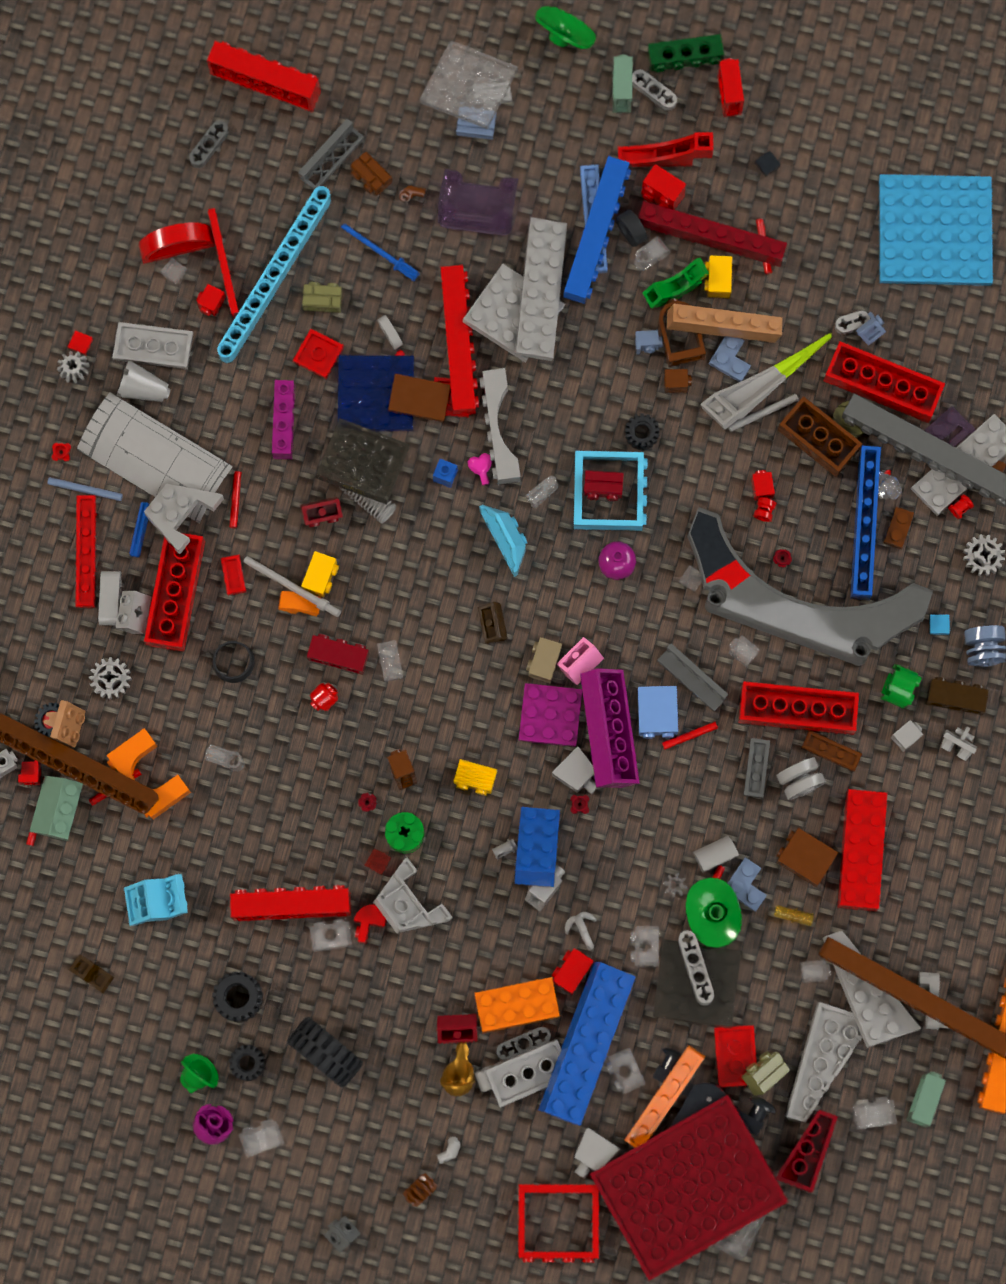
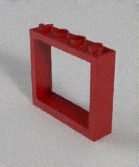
[518,1184,599,1262]

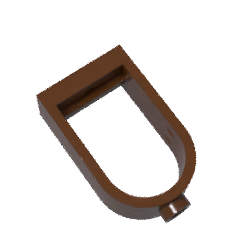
[658,299,706,367]

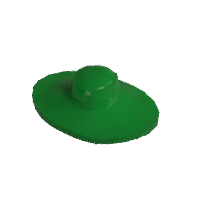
[535,6,596,49]
[686,878,742,948]

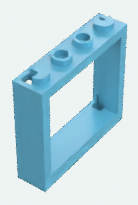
[574,451,647,531]

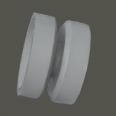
[776,757,826,800]

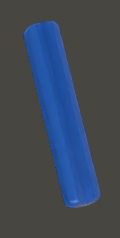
[129,502,149,558]

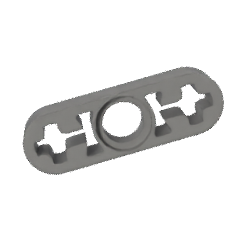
[632,70,677,111]

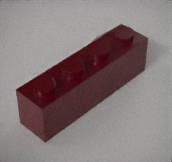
[775,1110,838,1193]

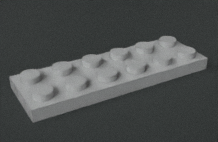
[911,414,1006,516]

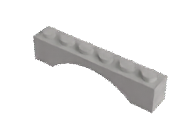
[479,368,520,485]

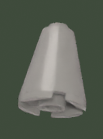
[116,360,171,402]

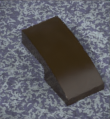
[69,954,114,994]

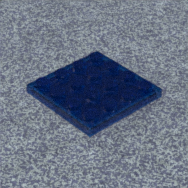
[337,355,414,431]

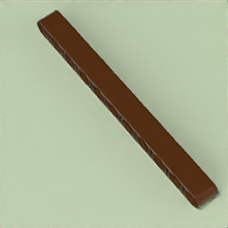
[0,713,159,814]
[818,937,1006,1059]

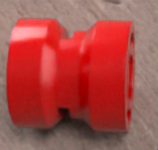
[753,497,777,522]

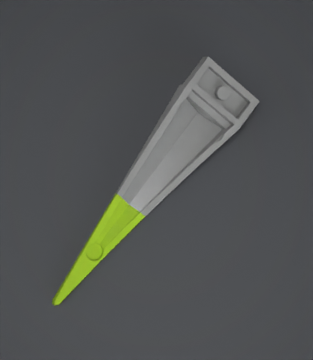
[701,333,832,430]

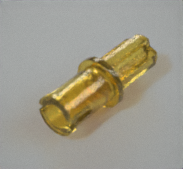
[774,906,814,926]

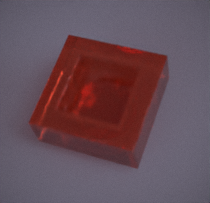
[365,848,391,875]

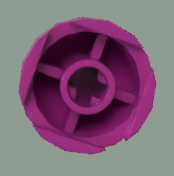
[598,541,636,580]
[193,1104,233,1145]

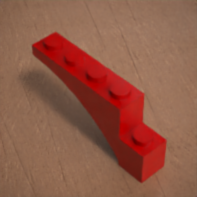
[618,132,714,167]

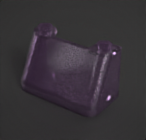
[438,169,519,235]

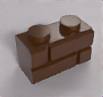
[350,151,392,196]

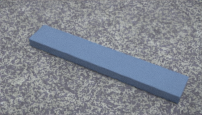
[580,165,608,273]

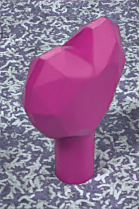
[468,453,492,485]

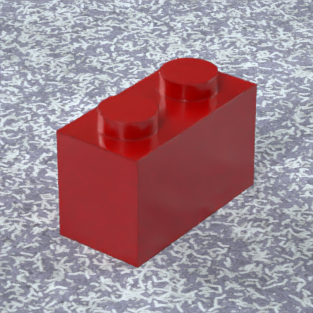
[552,948,594,995]

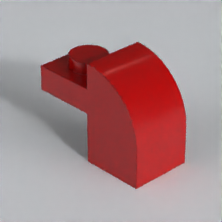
[354,905,387,944]

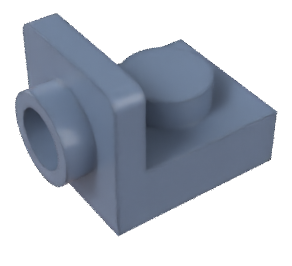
[856,312,886,346]

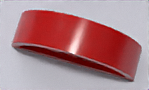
[139,222,215,264]

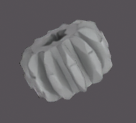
[57,351,90,383]

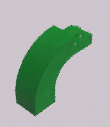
[642,258,710,309]

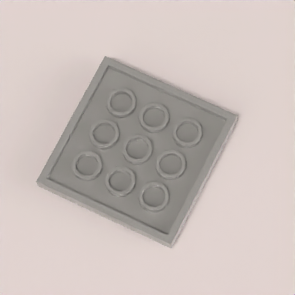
[462,264,565,363]

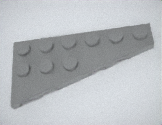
[823,931,921,1048]
[785,1002,863,1122]

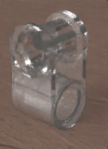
[635,236,671,270]

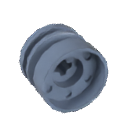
[964,625,1006,667]

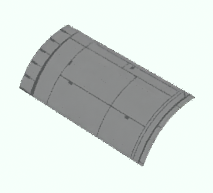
[77,393,232,523]

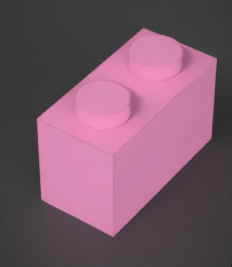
[557,637,604,685]

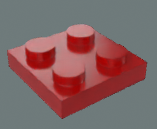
[293,329,344,379]

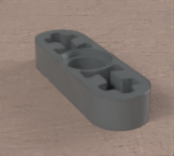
[189,120,229,168]
[497,1027,551,1061]

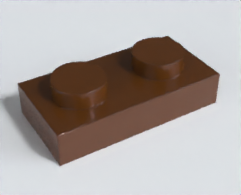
[884,507,914,549]

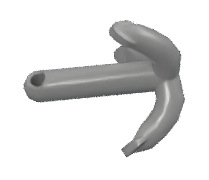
[565,912,597,950]

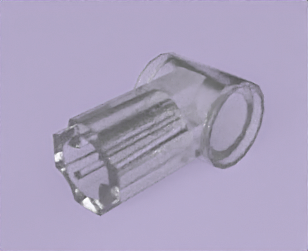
[205,744,245,772]

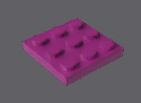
[519,683,582,747]

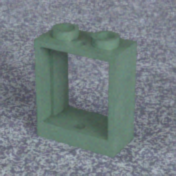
[612,55,632,113]
[906,1072,946,1127]

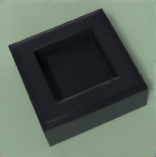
[755,150,781,177]

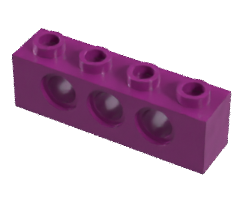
[272,380,295,460]

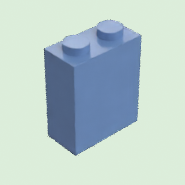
[637,686,678,739]

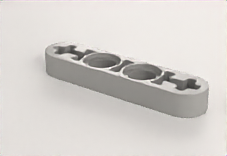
[678,931,714,1006]

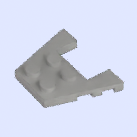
[144,483,224,554]
[374,857,453,933]

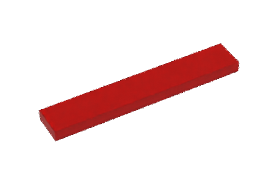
[208,208,239,319]
[75,495,96,608]

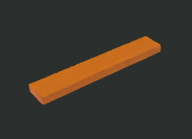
[624,1045,705,1148]

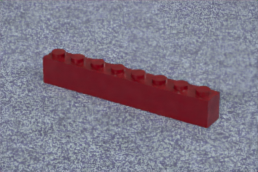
[638,201,787,267]

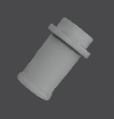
[492,839,517,860]

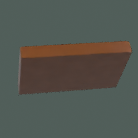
[388,374,450,422]

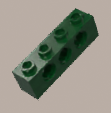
[647,34,724,72]

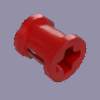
[948,494,974,519]

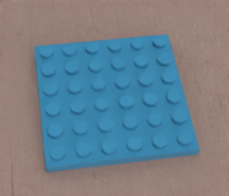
[879,174,993,285]

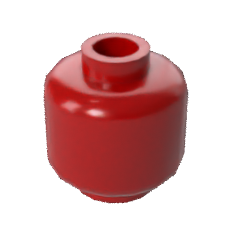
[310,682,338,711]

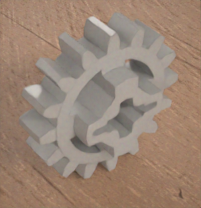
[963,534,1005,576]
[89,657,132,700]

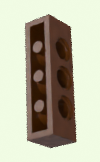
[388,749,417,791]

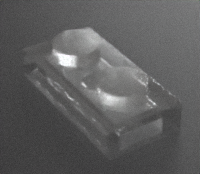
[377,640,403,682]

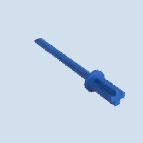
[341,224,420,281]

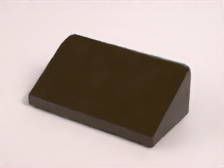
[478,602,508,644]

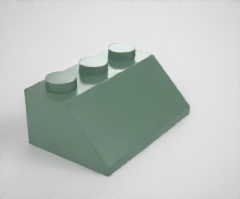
[29,776,83,842]

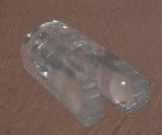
[525,476,559,508]

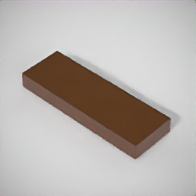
[801,730,862,772]

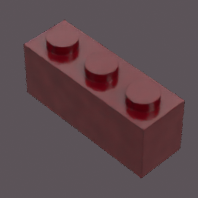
[307,634,369,675]

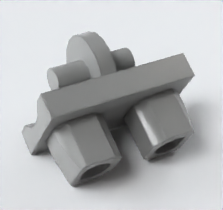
[941,726,977,761]

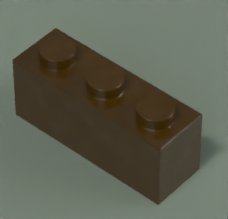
[926,677,989,715]

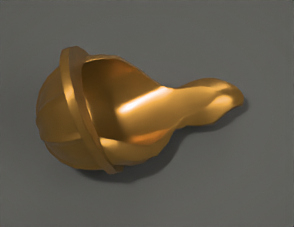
[440,1041,475,1097]

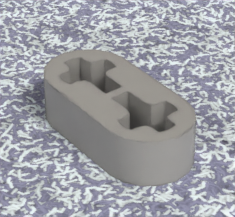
[835,311,870,335]
[377,315,403,350]

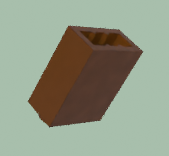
[776,828,838,887]

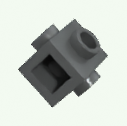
[324,1216,361,1253]

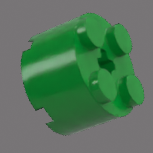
[881,664,922,708]
[385,812,425,854]

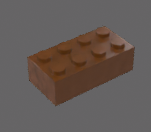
[778,396,863,477]

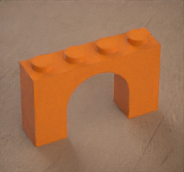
[107,728,191,820]

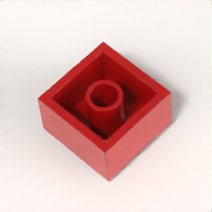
[641,164,686,210]

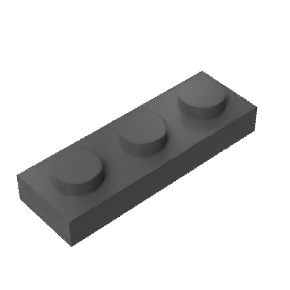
[743,738,770,799]

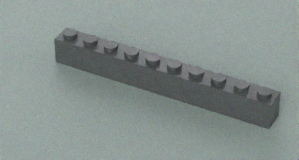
[842,394,1006,507]

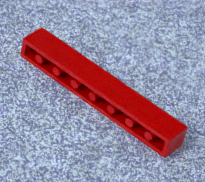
[441,265,479,415]

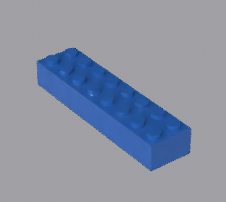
[538,962,635,1126]

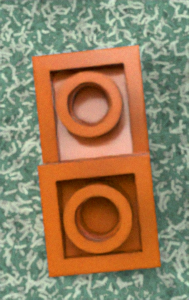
[278,591,321,617]

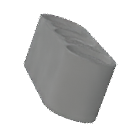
[98,571,122,626]

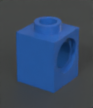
[433,459,458,488]

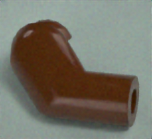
[399,186,426,202]

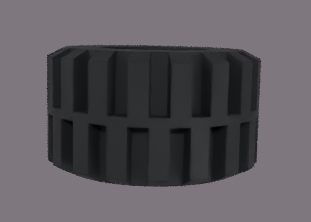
[212,971,263,1023]

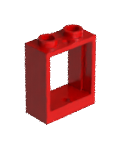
[717,58,744,117]

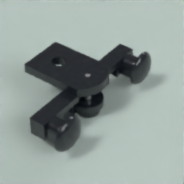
[653,1047,776,1136]

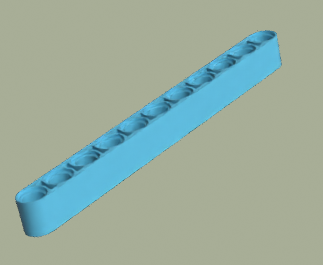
[217,186,331,363]

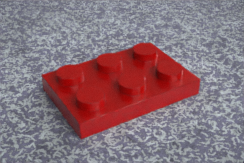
[714,1025,757,1088]

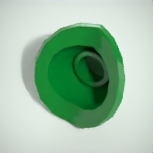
[180,1054,218,1094]

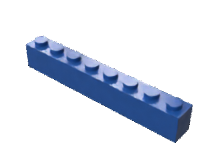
[563,156,631,304]
[850,446,881,600]

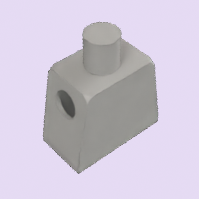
[552,746,598,794]
[525,865,565,912]
[574,1128,619,1179]

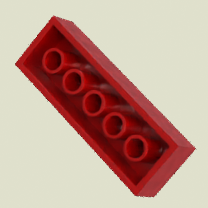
[207,41,321,112]
[824,341,945,423]
[144,533,205,652]
[738,681,859,735]
[838,789,887,911]
[230,885,351,921]

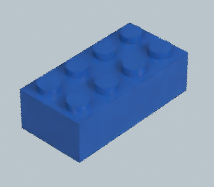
[515,807,560,887]

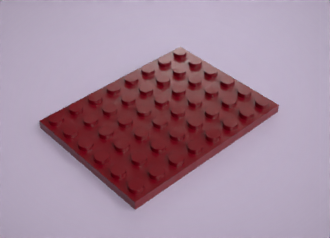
[590,1095,789,1281]

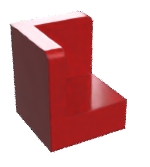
[18,760,42,785]

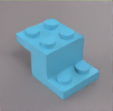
[124,874,188,926]

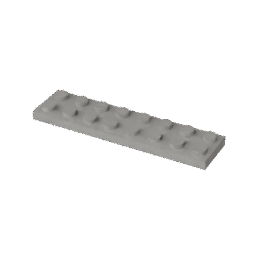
[515,217,567,361]

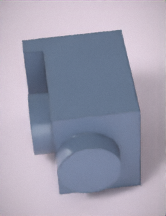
[635,330,663,355]

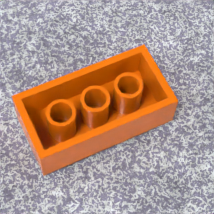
[475,977,560,1033]

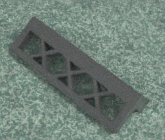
[298,119,365,190]
[657,644,728,712]

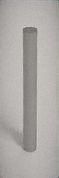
[728,394,799,432]

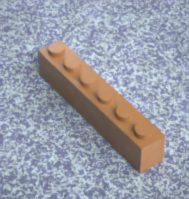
[667,304,782,343]

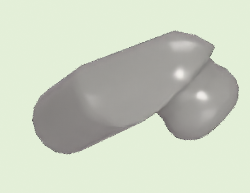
[437,1137,461,1164]

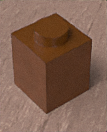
[664,369,692,393]

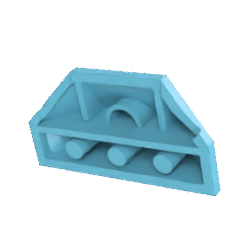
[479,505,527,577]

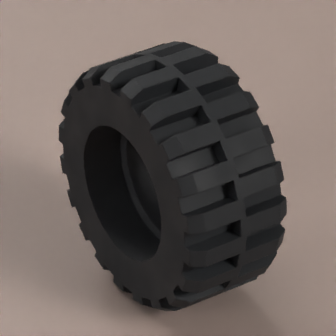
[287,1017,363,1088]

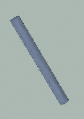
[47,477,123,501]

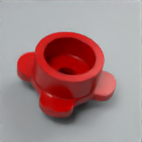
[51,443,71,462]

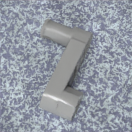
[918,972,948,1030]

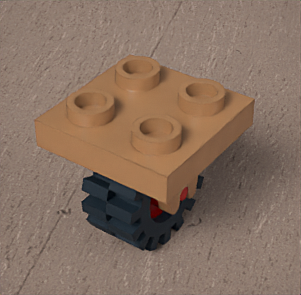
[34,700,86,748]

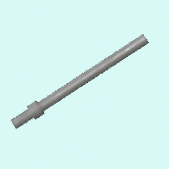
[244,556,341,617]

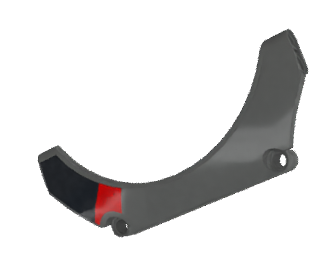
[687,507,933,666]

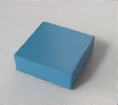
[929,615,950,635]

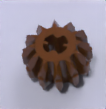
[403,1174,437,1207]

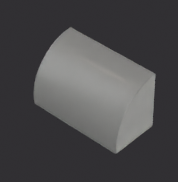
[693,836,739,873]

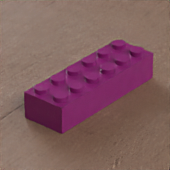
[580,668,640,788]

